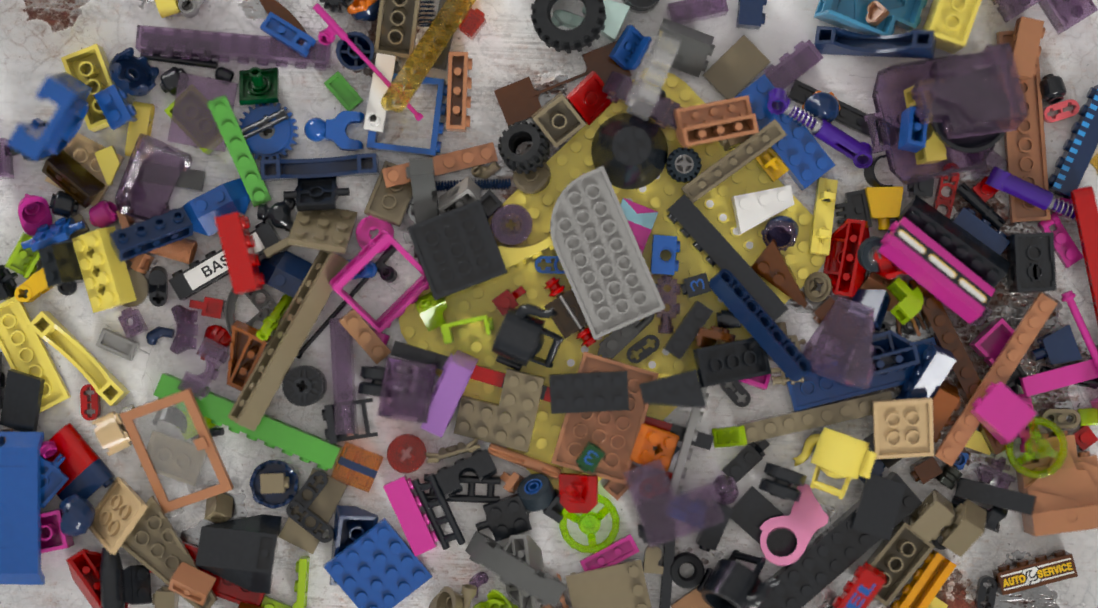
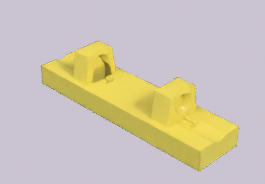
[809,177,838,256]

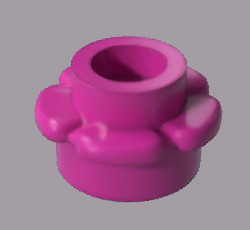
[40,441,57,459]

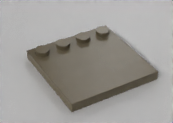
[565,559,652,608]

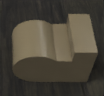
[643,544,664,574]

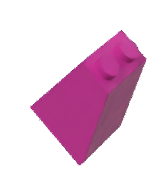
[970,381,1037,445]

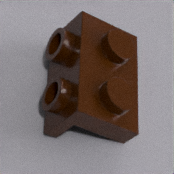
[696,326,736,348]

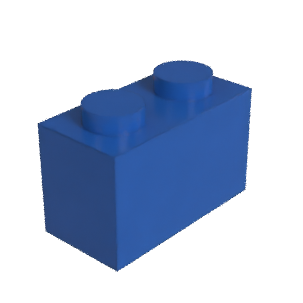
[898,106,929,153]

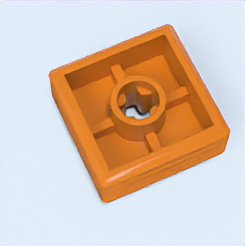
[630,424,679,472]

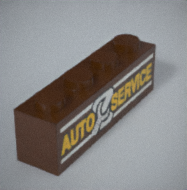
[992,550,1078,596]

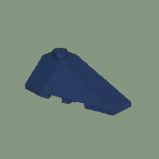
[329,505,378,585]

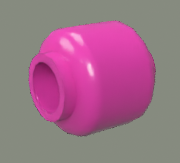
[89,200,118,228]

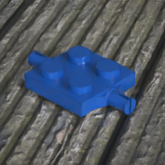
[21,217,85,252]
[40,453,70,509]

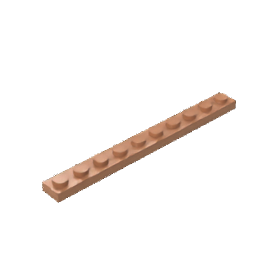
[934,293,1058,467]

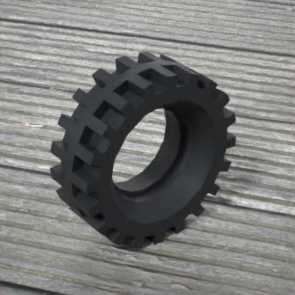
[531,0,606,54]

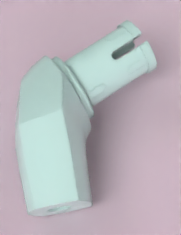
[551,9,585,29]

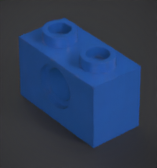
[650,235,680,276]

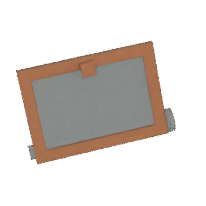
[120,388,234,519]

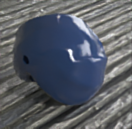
[59,494,95,537]

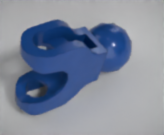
[304,111,364,151]

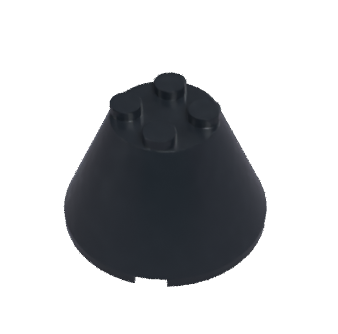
[591,113,668,189]

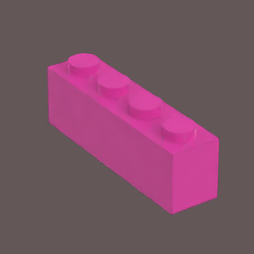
[383,475,439,557]

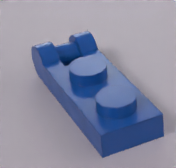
[260,12,317,57]

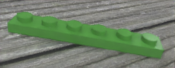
[207,94,272,207]

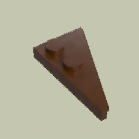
[751,239,808,308]

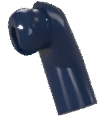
[146,327,175,345]

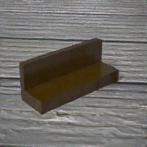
[42,150,105,209]

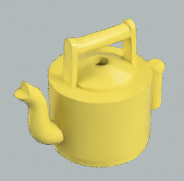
[793,427,877,500]

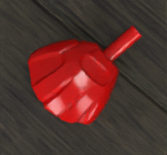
[200,325,232,361]

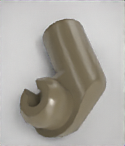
[471,161,501,179]

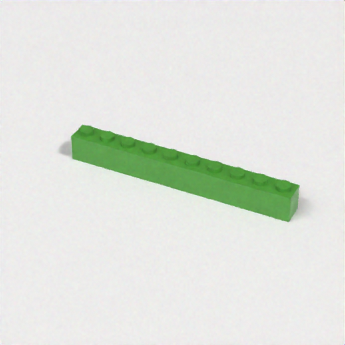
[153,373,342,471]

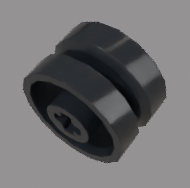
[358,366,403,399]
[758,463,807,502]

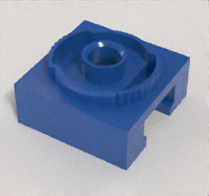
[7,72,92,161]

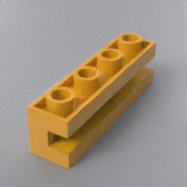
[890,550,957,608]

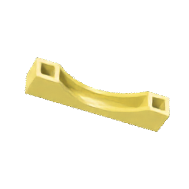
[498,236,554,277]
[28,311,130,406]

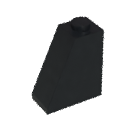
[695,499,733,552]

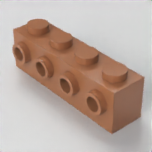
[446,52,472,132]

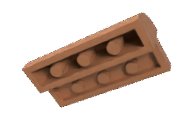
[674,95,759,147]

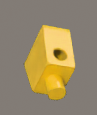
[864,187,903,230]

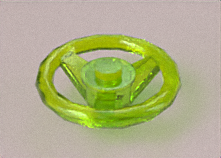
[1006,417,1068,478]
[559,494,620,553]

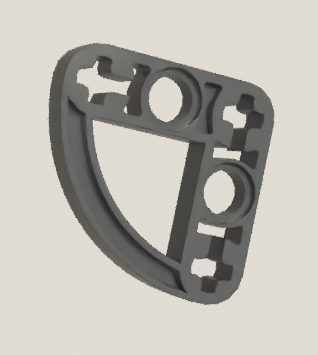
[225,287,277,337]

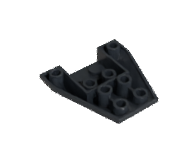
[195,514,282,594]

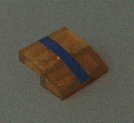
[331,441,384,493]

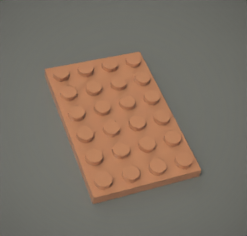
[551,351,658,485]

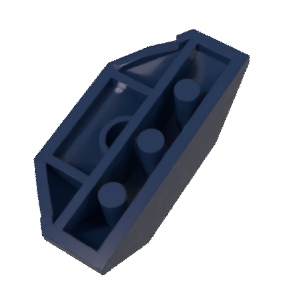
[258,251,324,310]
[840,330,921,383]

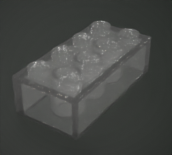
[625,31,682,121]

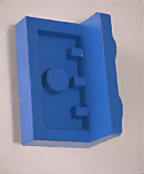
[609,25,653,70]
[94,84,137,130]

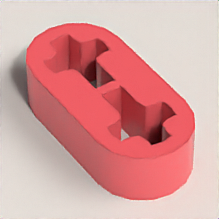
[1043,99,1080,123]

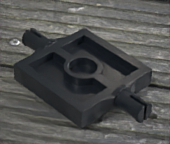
[283,177,350,211]
[475,493,535,542]

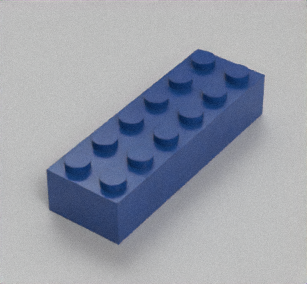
[734,74,835,191]

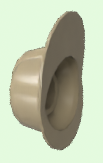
[429,586,464,608]

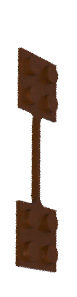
[494,41,632,126]

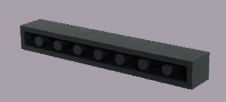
[666,194,788,322]

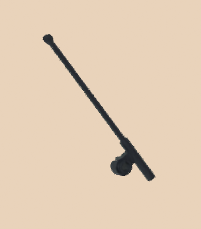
[296,244,397,359]

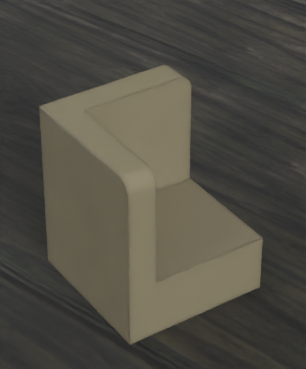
[204,493,233,523]

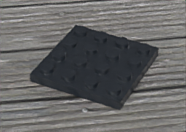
[407,200,508,300]

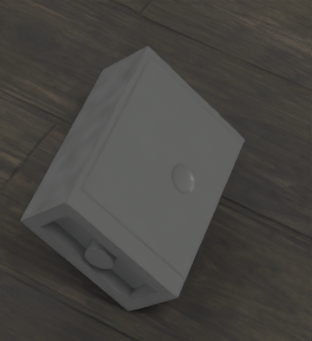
[648,18,715,78]

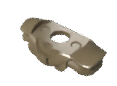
[425,438,481,463]

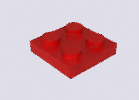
[565,71,616,125]

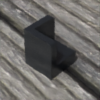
[543,489,564,523]

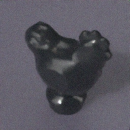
[257,199,296,232]

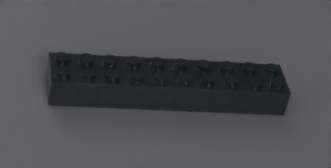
[756,472,922,608]

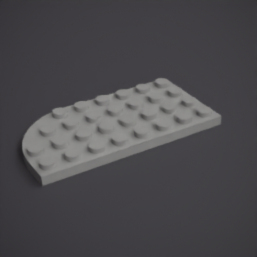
[550,166,666,340]

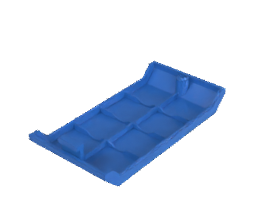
[0,431,45,585]

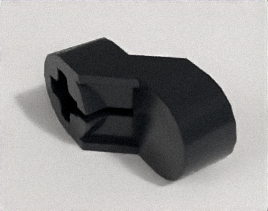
[149,266,168,307]

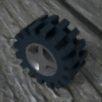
[666,147,702,183]

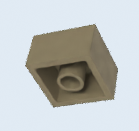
[531,92,586,148]
[909,489,955,543]
[941,499,987,557]

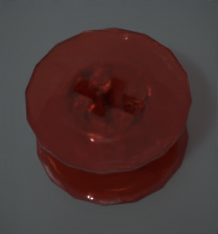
[387,434,426,473]

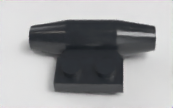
[99,547,152,608]

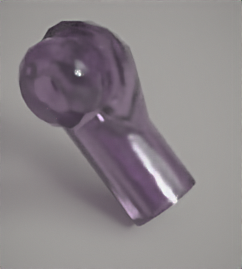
[469,572,489,598]

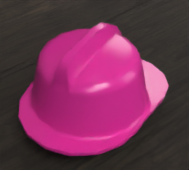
[18,194,52,236]

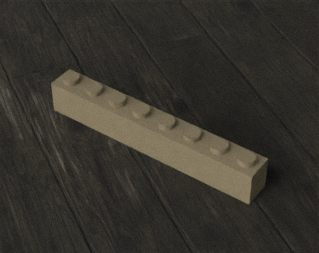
[737,390,893,443]

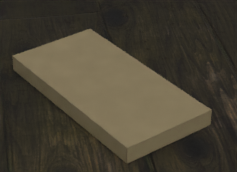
[279,468,348,554]

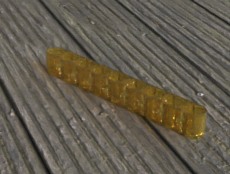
[381,0,476,112]

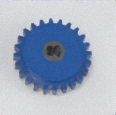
[239,103,299,160]

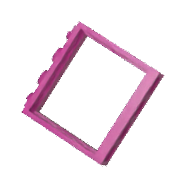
[329,228,430,334]

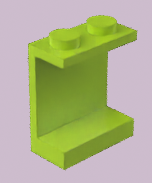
[441,315,494,344]

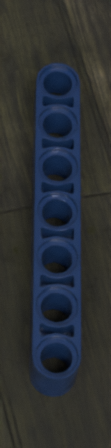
[709,269,812,382]

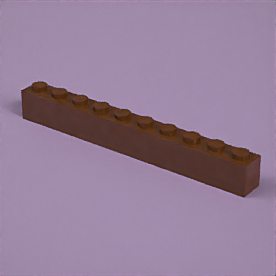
[906,278,1013,455]

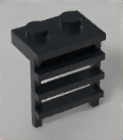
[322,398,378,444]

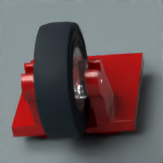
[857,237,908,279]

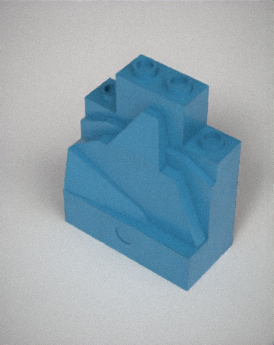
[814,0,927,36]

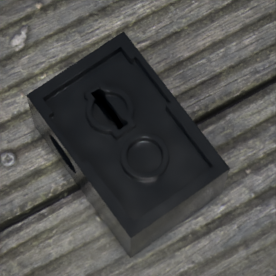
[1006,232,1056,293]

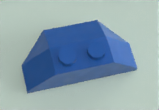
[182,178,251,236]

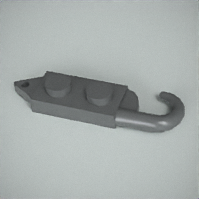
[597,313,655,359]

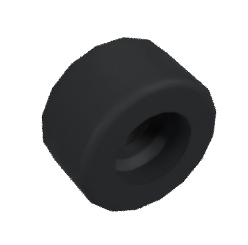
[670,552,705,589]

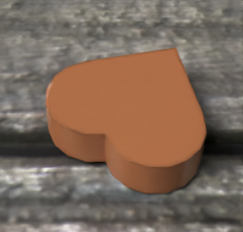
[866,1,890,26]

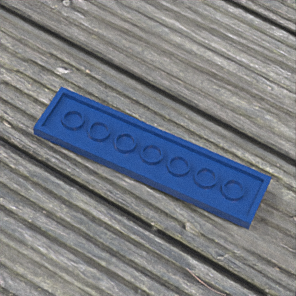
[785,337,936,411]

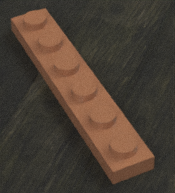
[381,142,498,188]

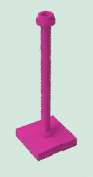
[1061,290,1098,409]

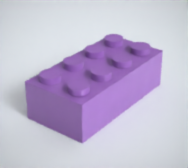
[420,350,479,438]

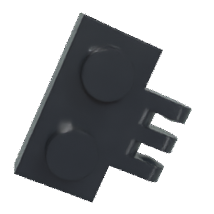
[835,189,872,228]

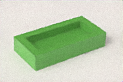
[324,71,364,111]

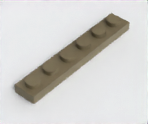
[681,119,787,203]

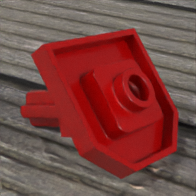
[559,473,598,514]

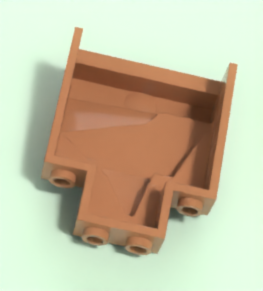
[1015,431,1098,536]

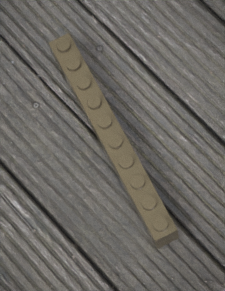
[228,250,349,431]

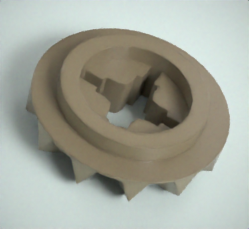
[804,272,833,303]

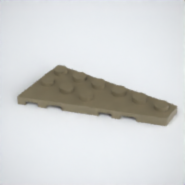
[121,496,218,608]

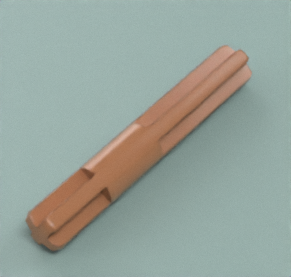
[488,443,561,479]

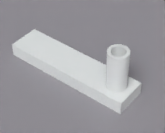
[363,53,396,133]

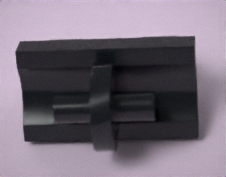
[0,265,18,301]

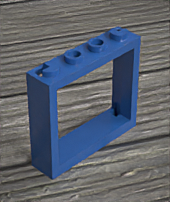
[367,73,447,157]

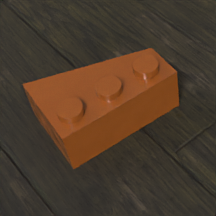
[227,320,272,391]
[932,381,961,443]

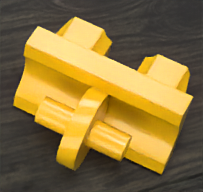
[754,147,789,182]

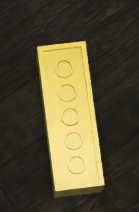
[922,0,982,54]

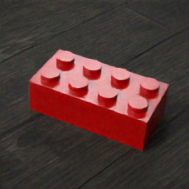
[215,212,265,295]

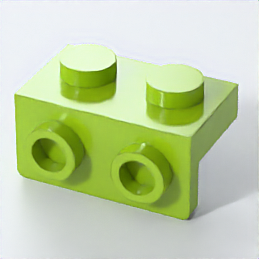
[5,232,40,279]

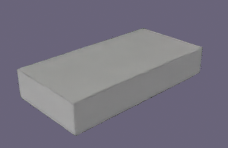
[96,328,140,361]

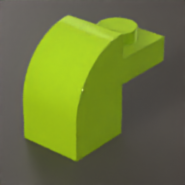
[887,277,923,325]

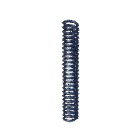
[435,179,511,191]

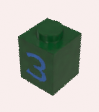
[576,441,606,473]

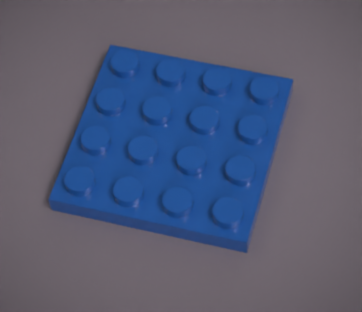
[324,518,433,608]

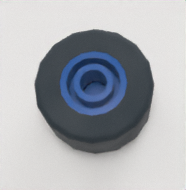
[518,474,555,511]

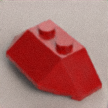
[823,219,870,297]
[66,549,128,608]

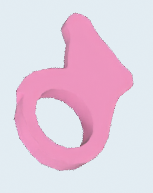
[759,484,829,566]

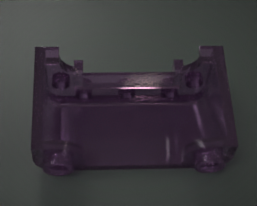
[115,133,193,221]

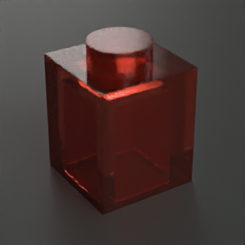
[457,7,486,40]

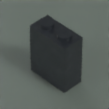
[38,242,84,287]

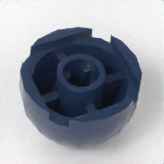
[336,31,375,71]

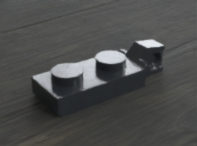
[722,439,770,484]

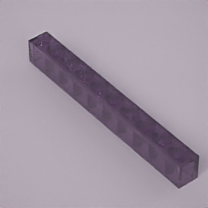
[135,25,333,71]

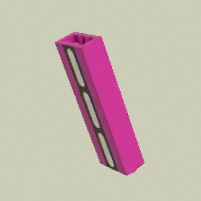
[878,217,995,324]

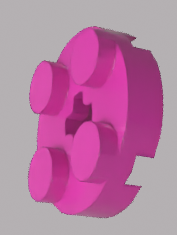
[356,216,394,253]

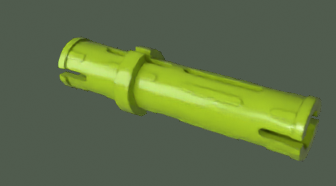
[256,294,293,341]

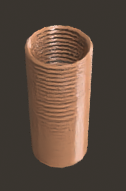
[148,238,197,264]

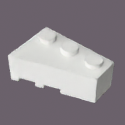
[731,185,794,235]

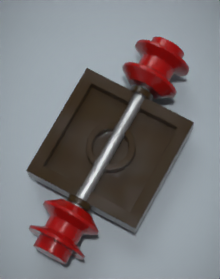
[544,277,596,347]

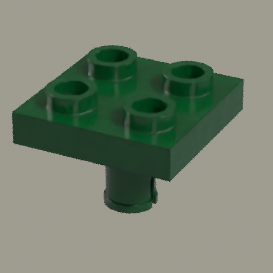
[239,67,279,106]

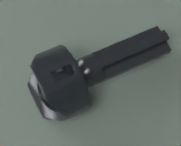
[951,496,1008,533]

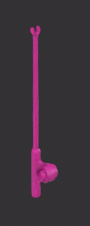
[313,3,423,121]

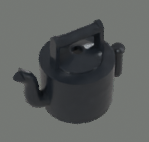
[491,303,564,371]
[697,550,780,608]

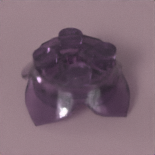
[170,305,198,354]

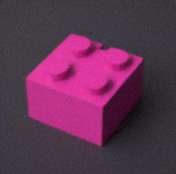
[969,318,1014,367]

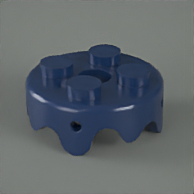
[109,47,159,97]
[249,459,299,509]

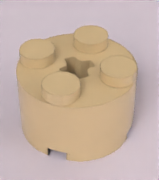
[92,411,132,456]

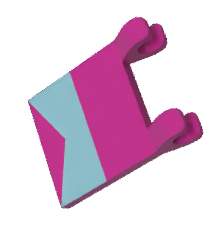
[620,198,658,253]

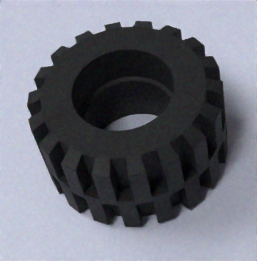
[498,121,550,174]

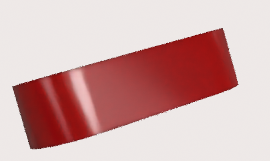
[80,384,101,421]

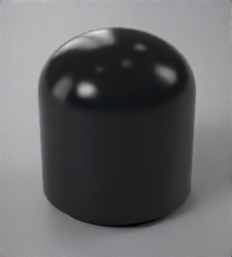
[214,67,234,85]

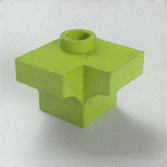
[415,292,448,331]

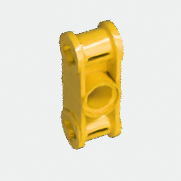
[14,268,52,303]

